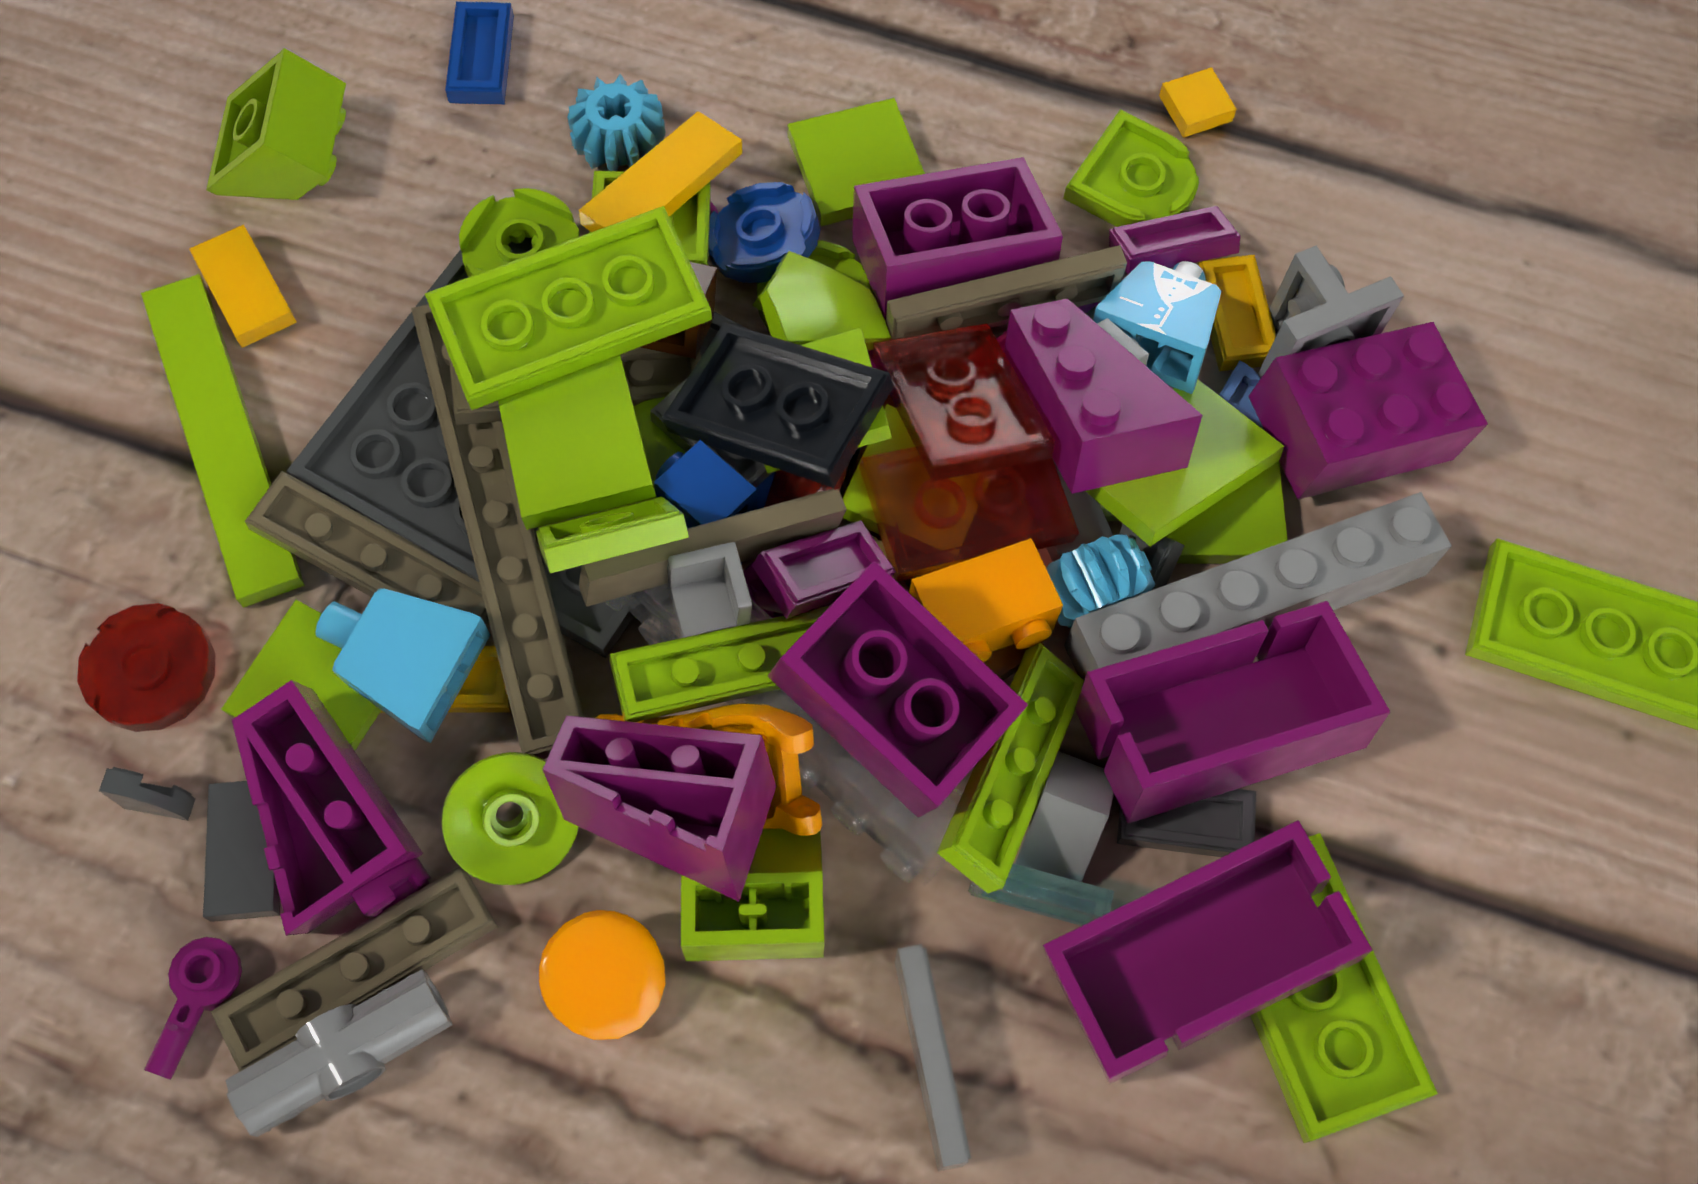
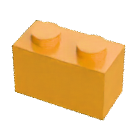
[909,538,1063,663]

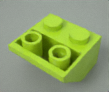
[681,829,824,961]

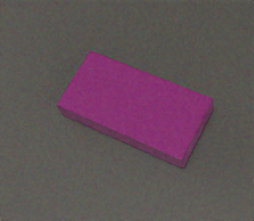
[1109,206,1241,274]
[752,521,896,619]

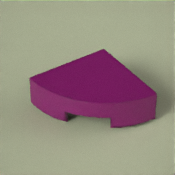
[350,859,431,917]

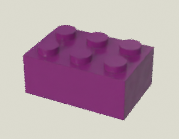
[852,157,1063,320]
[1248,322,1488,500]
[768,561,1028,818]

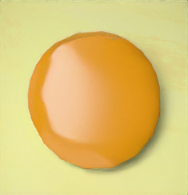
[539,910,666,1040]

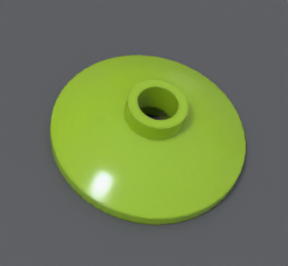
[441,752,579,885]

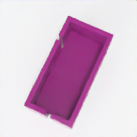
[1075,601,1390,824]
[1043,820,1373,1084]

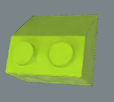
[206,48,346,200]

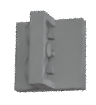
[1258,245,1404,378]

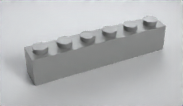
[1064,492,1452,680]

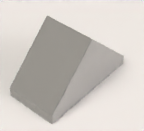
[1012,751,1114,897]

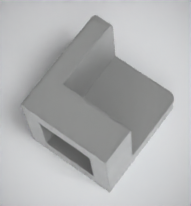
[668,542,752,638]

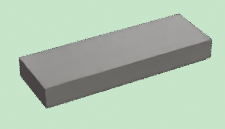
[894,944,971,1172]

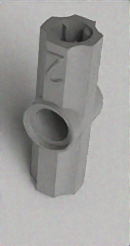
[225,969,453,1137]

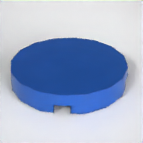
[709,182,821,283]

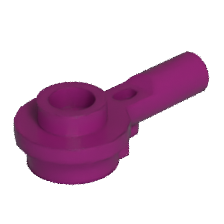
[144,937,242,1080]

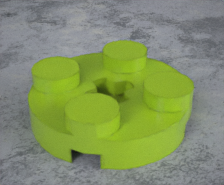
[459,188,580,277]

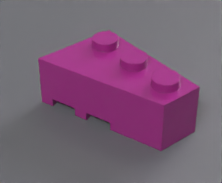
[1002,298,1203,494]
[232,680,423,936]
[543,715,776,902]

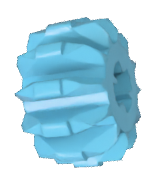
[567,74,666,171]
[1046,534,1155,628]

